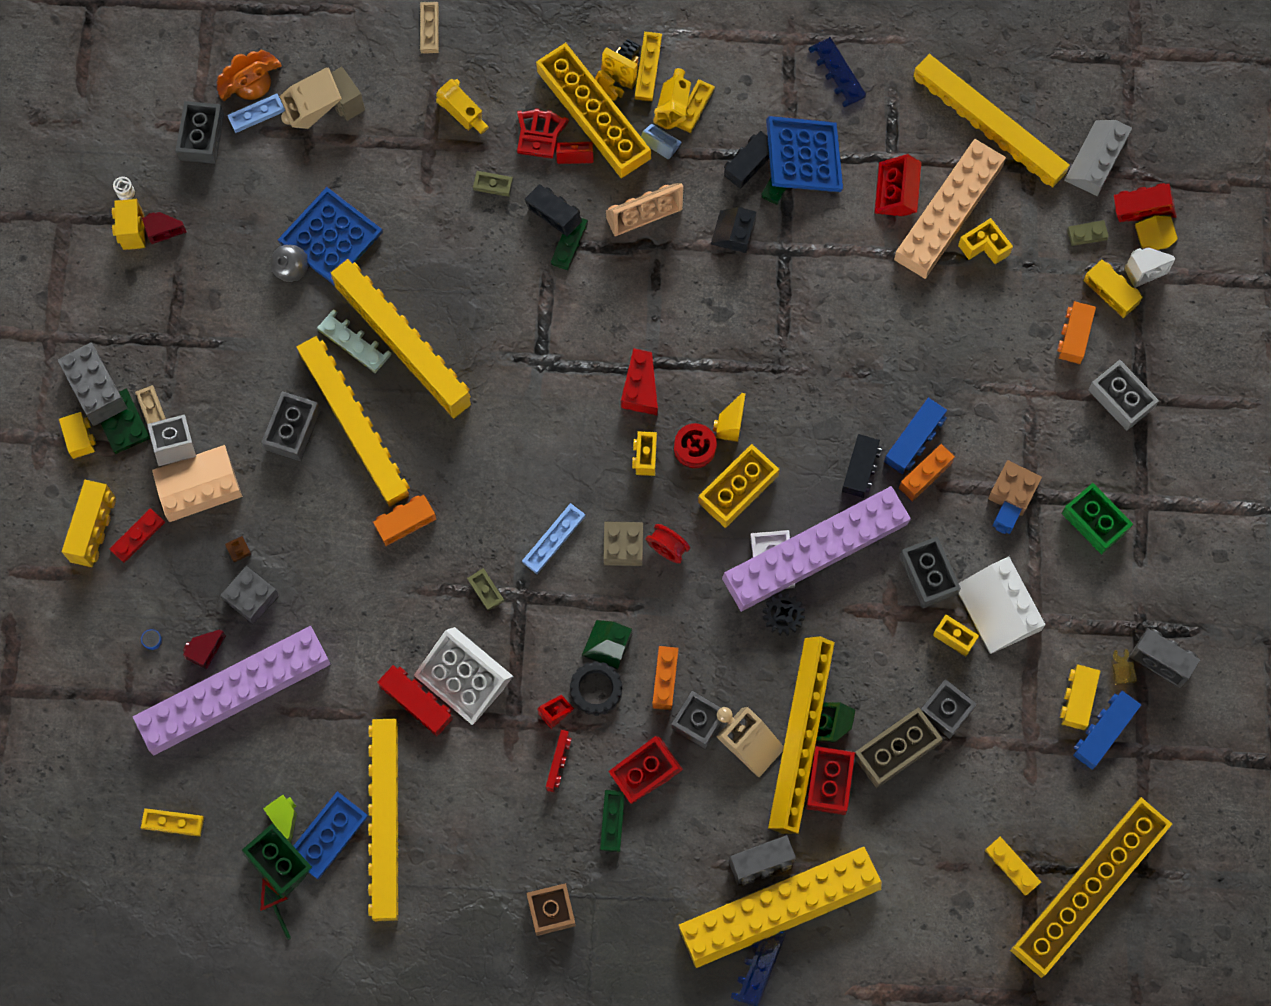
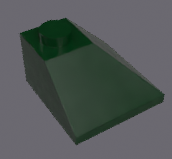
[582,620,632,670]
[816,702,856,742]

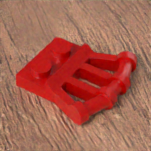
[517,108,569,159]

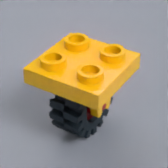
[601,39,642,90]

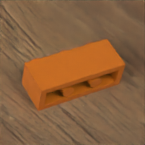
[1057,301,1096,364]
[899,444,955,502]
[373,495,436,546]
[652,646,679,710]

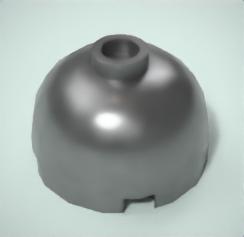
[270,245,308,282]

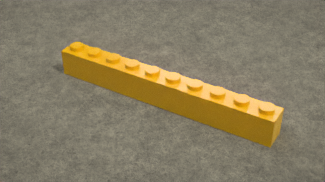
[913,54,1070,188]
[296,336,410,507]
[768,636,835,834]
[368,719,398,921]

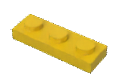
[985,836,1041,896]

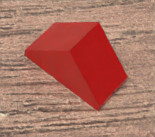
[537,695,574,729]

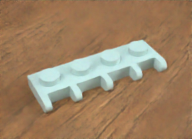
[317,310,392,373]

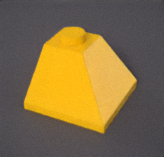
[713,393,745,442]

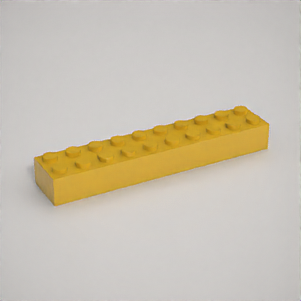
[330,259,471,419]
[1010,797,1172,978]
[679,847,881,968]

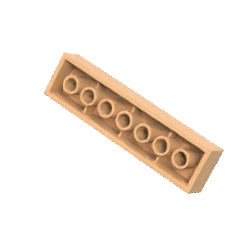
[894,139,1006,279]

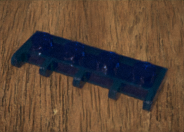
[808,37,866,107]
[731,931,786,1006]

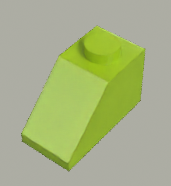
[263,795,297,842]

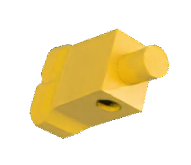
[653,68,691,129]
[436,79,489,134]

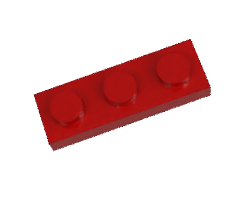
[109,508,165,563]
[546,730,572,792]

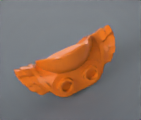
[217,50,282,101]

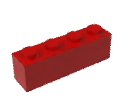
[377,665,453,736]

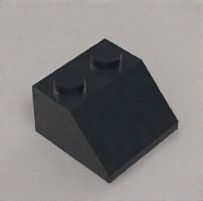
[711,207,757,253]

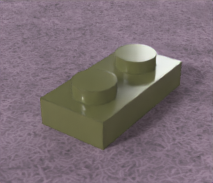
[473,171,513,197]
[1067,220,1109,246]
[467,568,504,611]

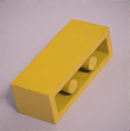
[1083,260,1142,318]
[1060,664,1100,730]

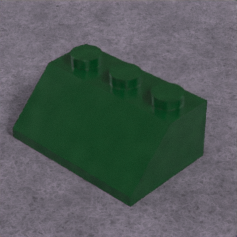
[242,823,312,899]

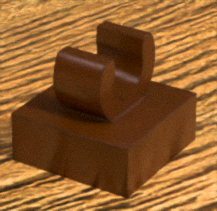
[225,536,251,562]

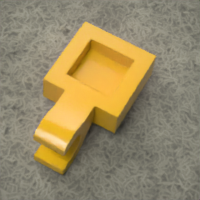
[595,69,624,101]

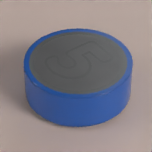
[141,629,162,650]

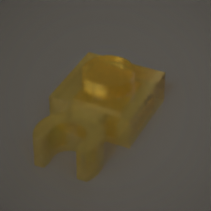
[1112,649,1136,685]

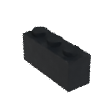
[724,131,770,189]
[525,184,582,237]
[842,434,882,498]

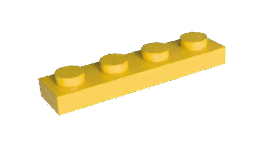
[635,31,662,101]

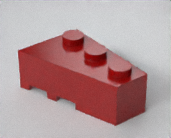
[1114,183,1177,222]
[621,348,658,416]

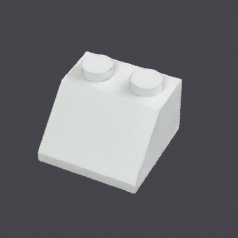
[1124,247,1175,288]

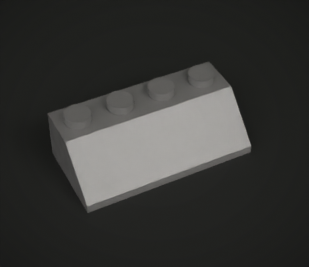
[1064,120,1132,196]

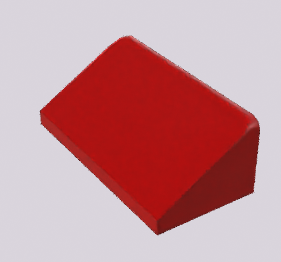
[556,142,593,164]

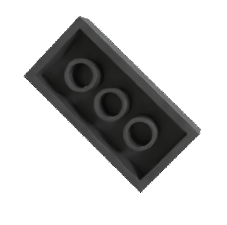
[58,342,127,426]

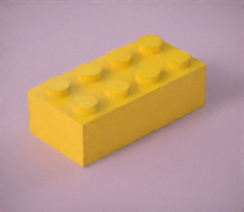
[698,444,780,528]
[61,480,116,567]

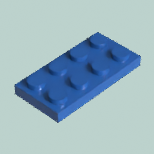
[294,791,369,880]

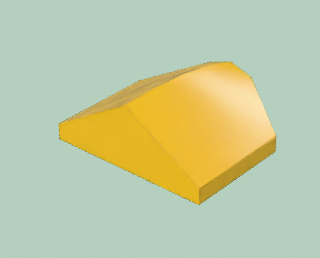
[1135,216,1178,250]

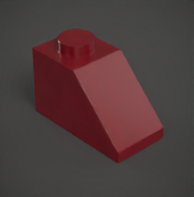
[142,212,187,244]
[183,629,226,670]

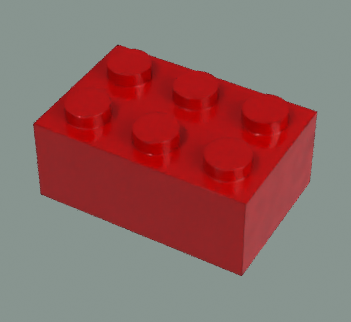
[806,746,855,815]

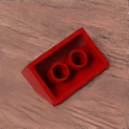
[875,154,921,216]

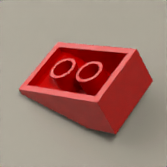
[608,736,683,804]

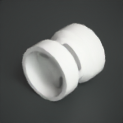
[113,177,135,200]

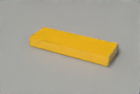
[676,79,715,133]
[141,808,204,837]

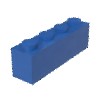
[884,398,947,474]
[1073,691,1141,770]

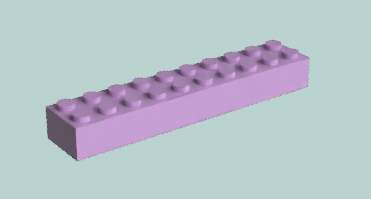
[722,486,911,612]
[133,626,331,755]

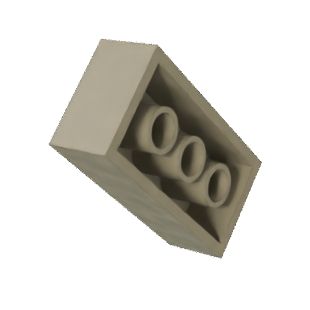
[854,707,943,789]

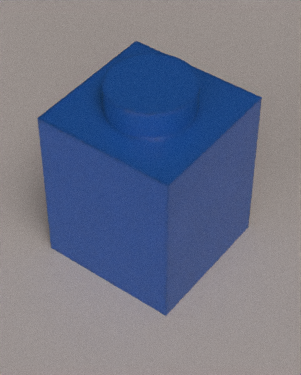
[992,501,1022,534]

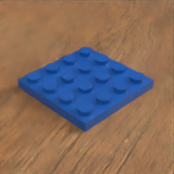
[766,116,843,192]
[278,187,383,285]

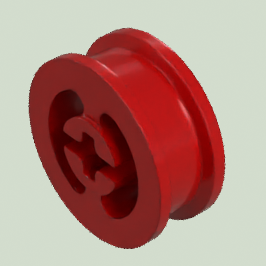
[674,423,717,468]
[645,524,690,564]

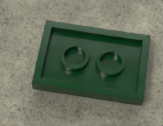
[101,388,150,455]

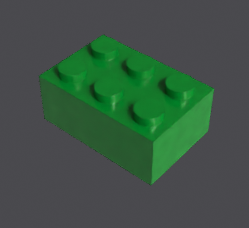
[1061,483,1133,555]

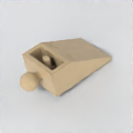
[280,68,342,129]
[716,707,784,777]

